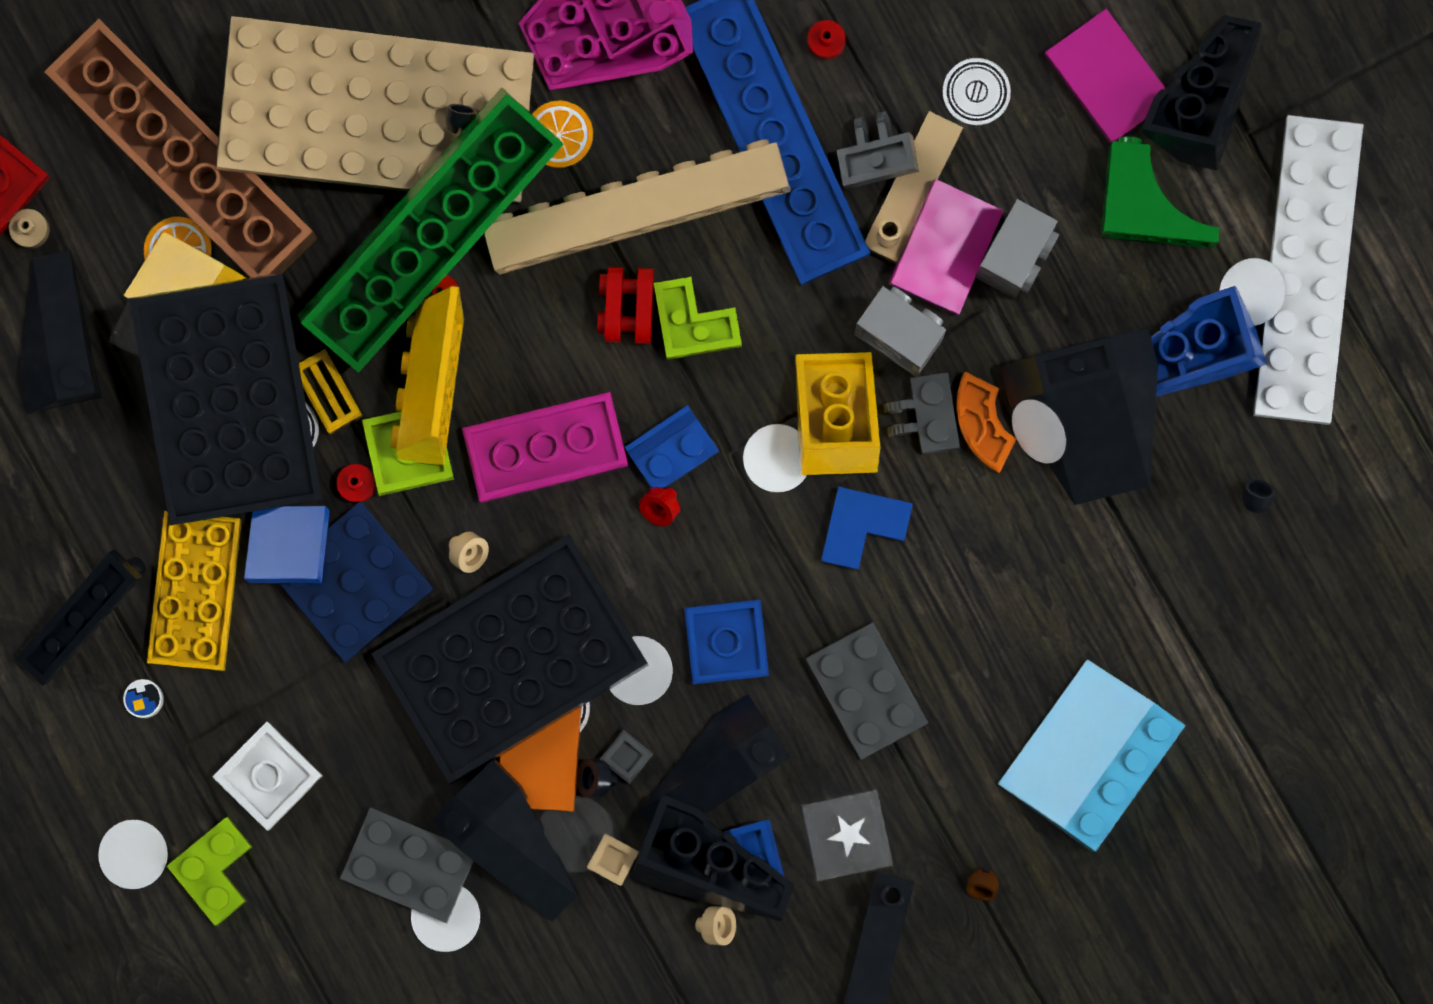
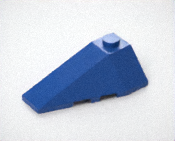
[1151,286,1267,397]

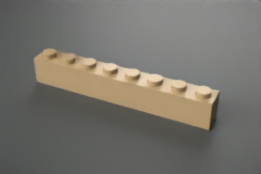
[484,139,791,275]

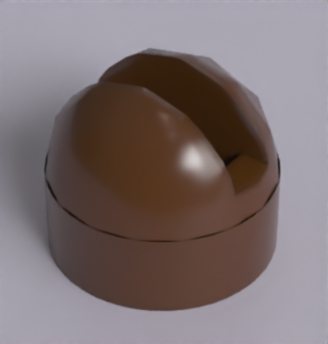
[966,868,999,901]

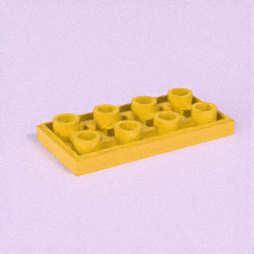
[147,511,242,671]

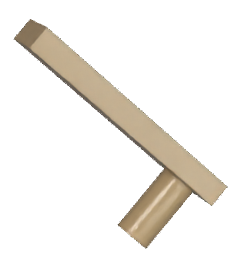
[865,111,963,264]

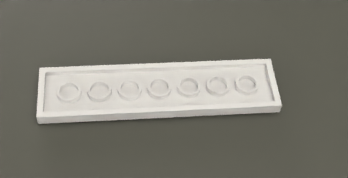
[1253,115,1363,425]

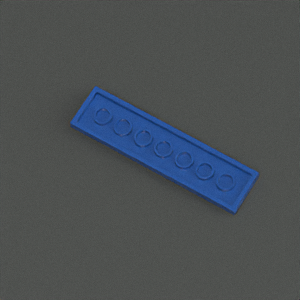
[685,0,870,286]

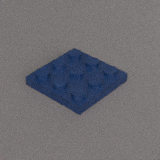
[279,501,434,663]

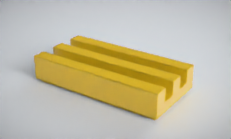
[299,349,363,434]

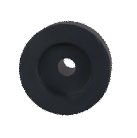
[577,759,617,798]

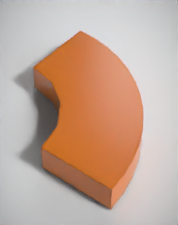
[956,372,1016,474]

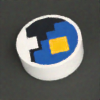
[123,679,164,718]

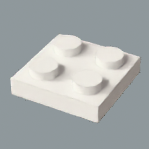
[213,722,323,831]

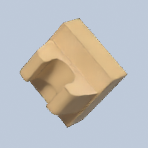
[587,834,639,886]

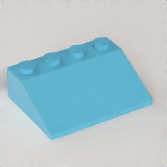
[998,659,1186,852]

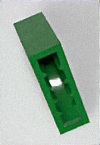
[1100,137,1220,249]

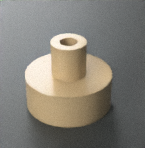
[9,209,49,249]
[449,532,489,573]
[695,906,736,945]

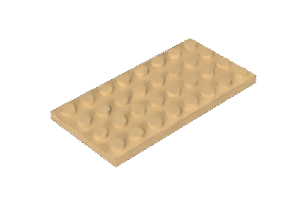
[216,16,534,204]

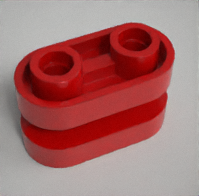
[597,266,654,344]

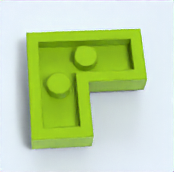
[654,277,742,360]
[167,817,252,926]

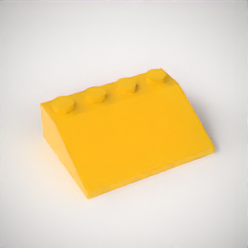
[391,286,464,466]

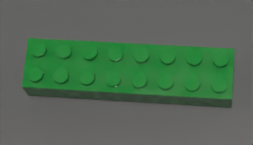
[298,88,564,373]

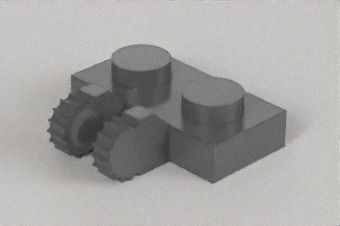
[837,111,919,190]
[884,372,960,455]

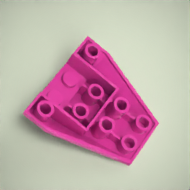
[519,0,693,90]

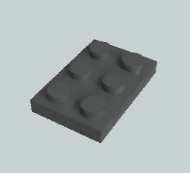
[806,622,928,760]
[340,807,474,923]

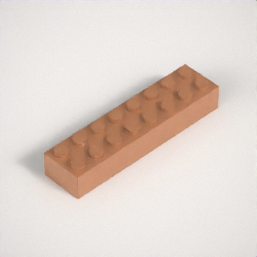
[44,19,318,278]

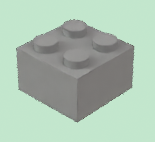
[976,199,1060,299]
[854,286,946,377]

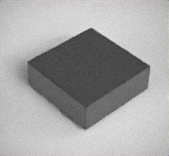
[600,730,654,784]

